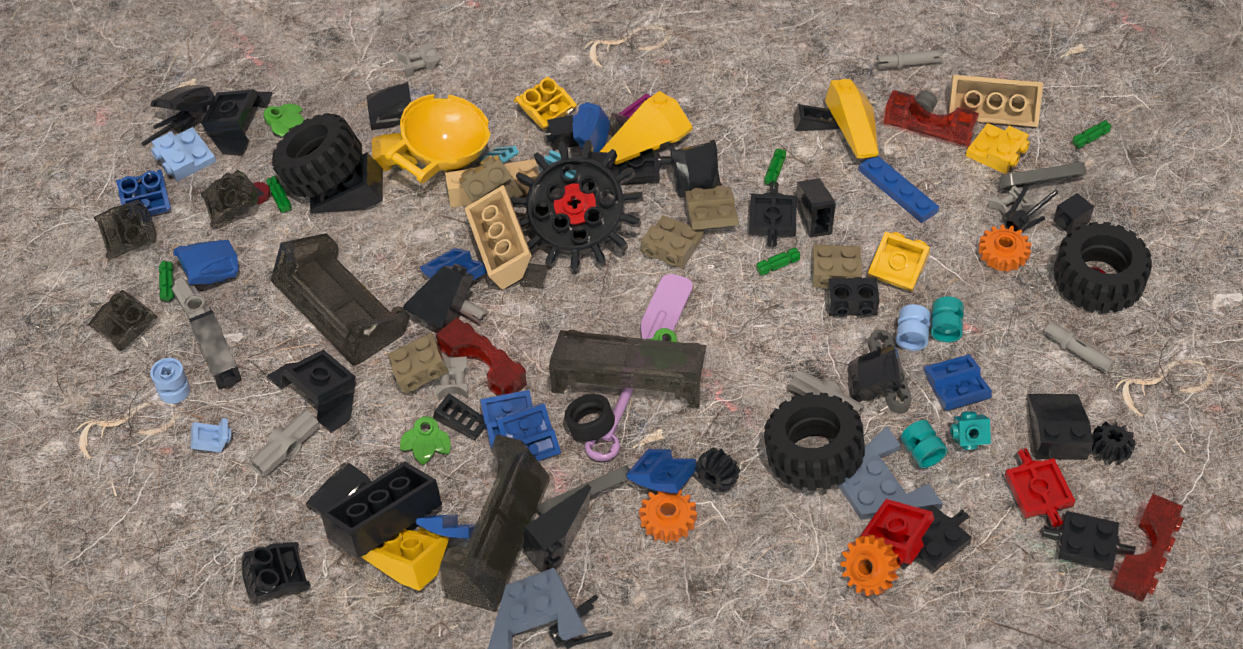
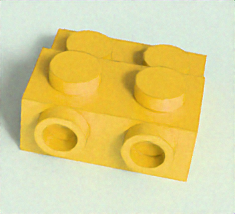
[966,123,1030,174]
[868,231,930,292]

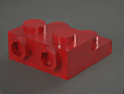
[860,499,934,565]

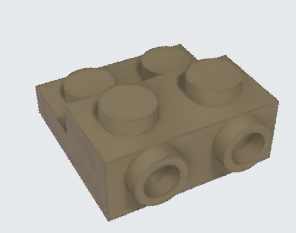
[459,154,523,202]
[685,186,738,230]
[641,215,704,269]
[813,245,862,288]
[388,332,449,394]

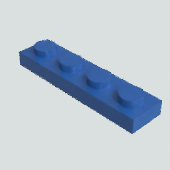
[859,156,939,224]

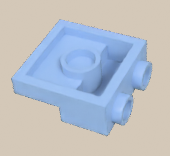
[151,127,216,182]

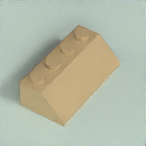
[948,75,1043,127]
[445,159,538,208]
[464,185,532,290]

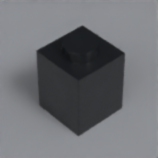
[544,115,579,151]
[1053,193,1094,233]

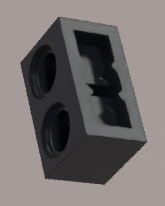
[827,278,880,317]

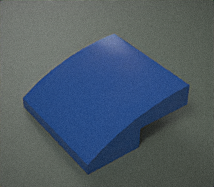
[420,248,487,281]
[924,354,992,411]
[479,390,533,448]
[495,403,561,469]
[626,449,697,493]
[416,514,484,538]

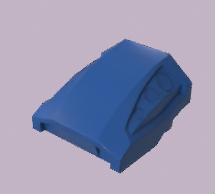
[572,102,610,152]
[116,169,171,221]
[173,239,238,284]

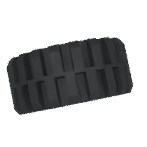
[272,113,362,198]
[1053,222,1152,313]
[764,392,865,491]

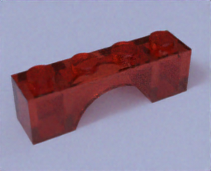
[884,90,979,147]
[436,318,527,396]
[1112,493,1184,602]

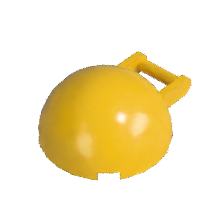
[385,94,491,184]

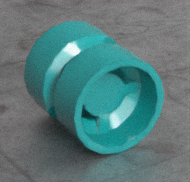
[931,296,964,343]
[900,420,948,469]

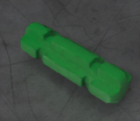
[1072,120,1111,148]
[764,148,787,186]
[266,176,292,213]
[756,247,800,275]
[159,260,174,302]

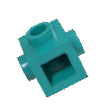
[950,411,991,450]

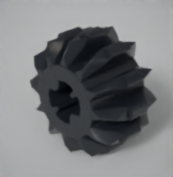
[1091,421,1136,465]
[695,447,741,493]

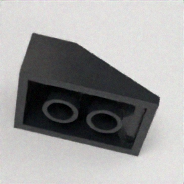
[310,152,383,213]
[1027,394,1093,460]
[523,484,591,572]

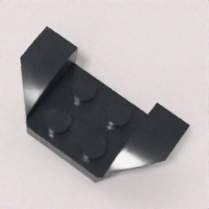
[201,89,273,155]
[267,349,356,432]

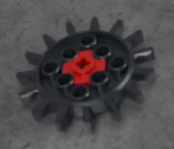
[510,140,644,273]

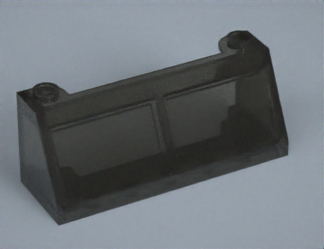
[270,233,410,365]
[549,330,707,409]
[439,434,550,613]

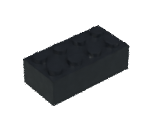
[320,461,442,559]

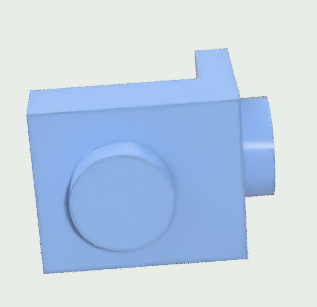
[191,418,231,453]

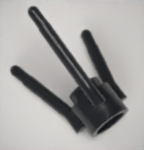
[141,111,195,146]
[1005,187,1058,233]
[548,595,613,649]

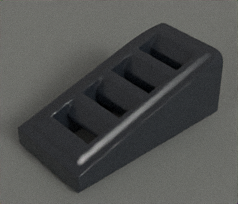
[793,104,840,131]
[433,393,485,441]

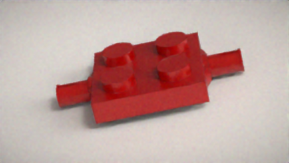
[1004,448,1075,527]

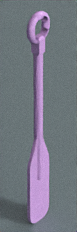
[585,274,693,462]

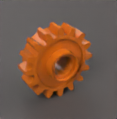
[978,225,1032,272]
[639,489,697,543]
[840,535,900,596]

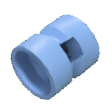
[896,304,931,351]
[150,358,190,404]

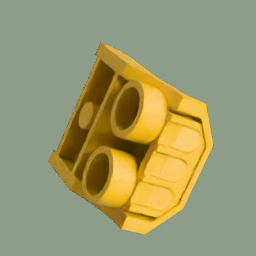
[513,76,577,130]
[372,133,417,171]

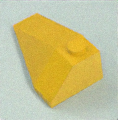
[825,79,879,159]
[600,91,693,165]
[361,527,449,591]

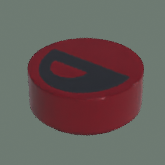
[246,182,271,204]

